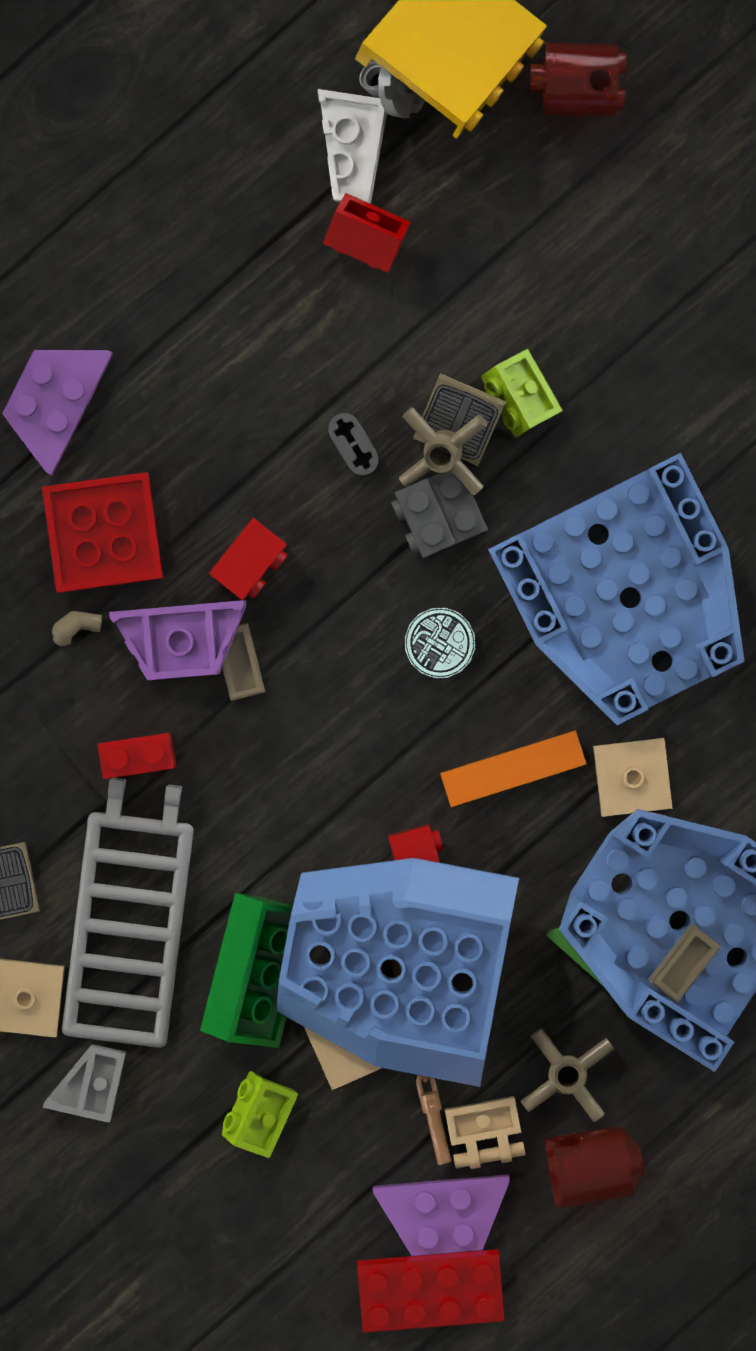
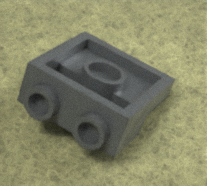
[391,470,488,558]

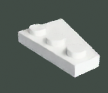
[318,89,387,204]

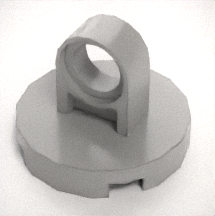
[359,61,425,118]

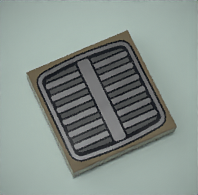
[413,373,506,466]
[0,841,40,920]

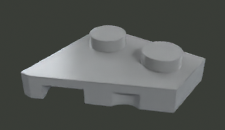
[43,1044,126,1123]

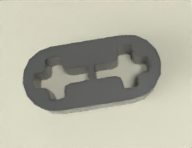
[328,413,379,476]

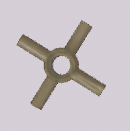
[399,407,487,495]
[521,1028,614,1122]

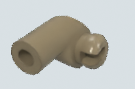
[52,611,103,646]

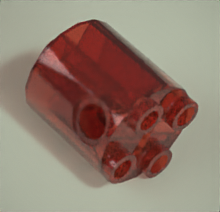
[530,42,626,116]
[544,1126,644,1208]

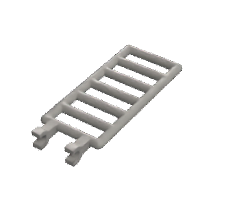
[62,777,194,1048]

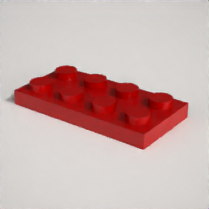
[357,1249,504,1333]

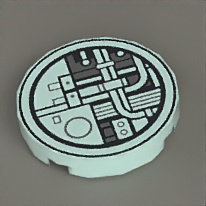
[405,608,475,678]

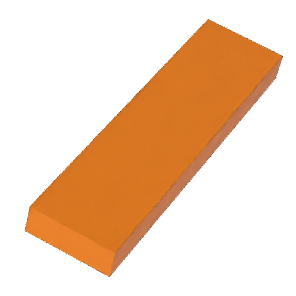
[440,730,586,807]

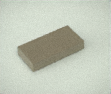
[222,623,265,701]
[648,923,721,1003]

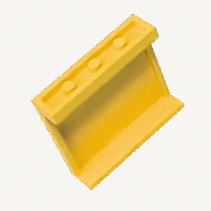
[355,0,547,139]

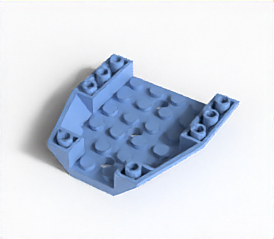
[488,453,744,725]
[559,809,756,1072]
[277,858,519,1087]

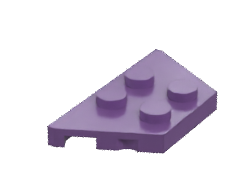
[2,350,113,476]
[109,600,246,680]
[373,1174,510,1256]

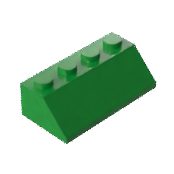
[200,893,293,1048]

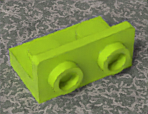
[481,349,563,437]
[222,1071,298,1158]

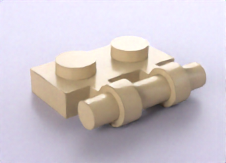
[445,1096,525,1169]

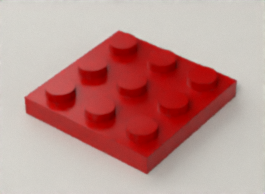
[42,472,163,593]

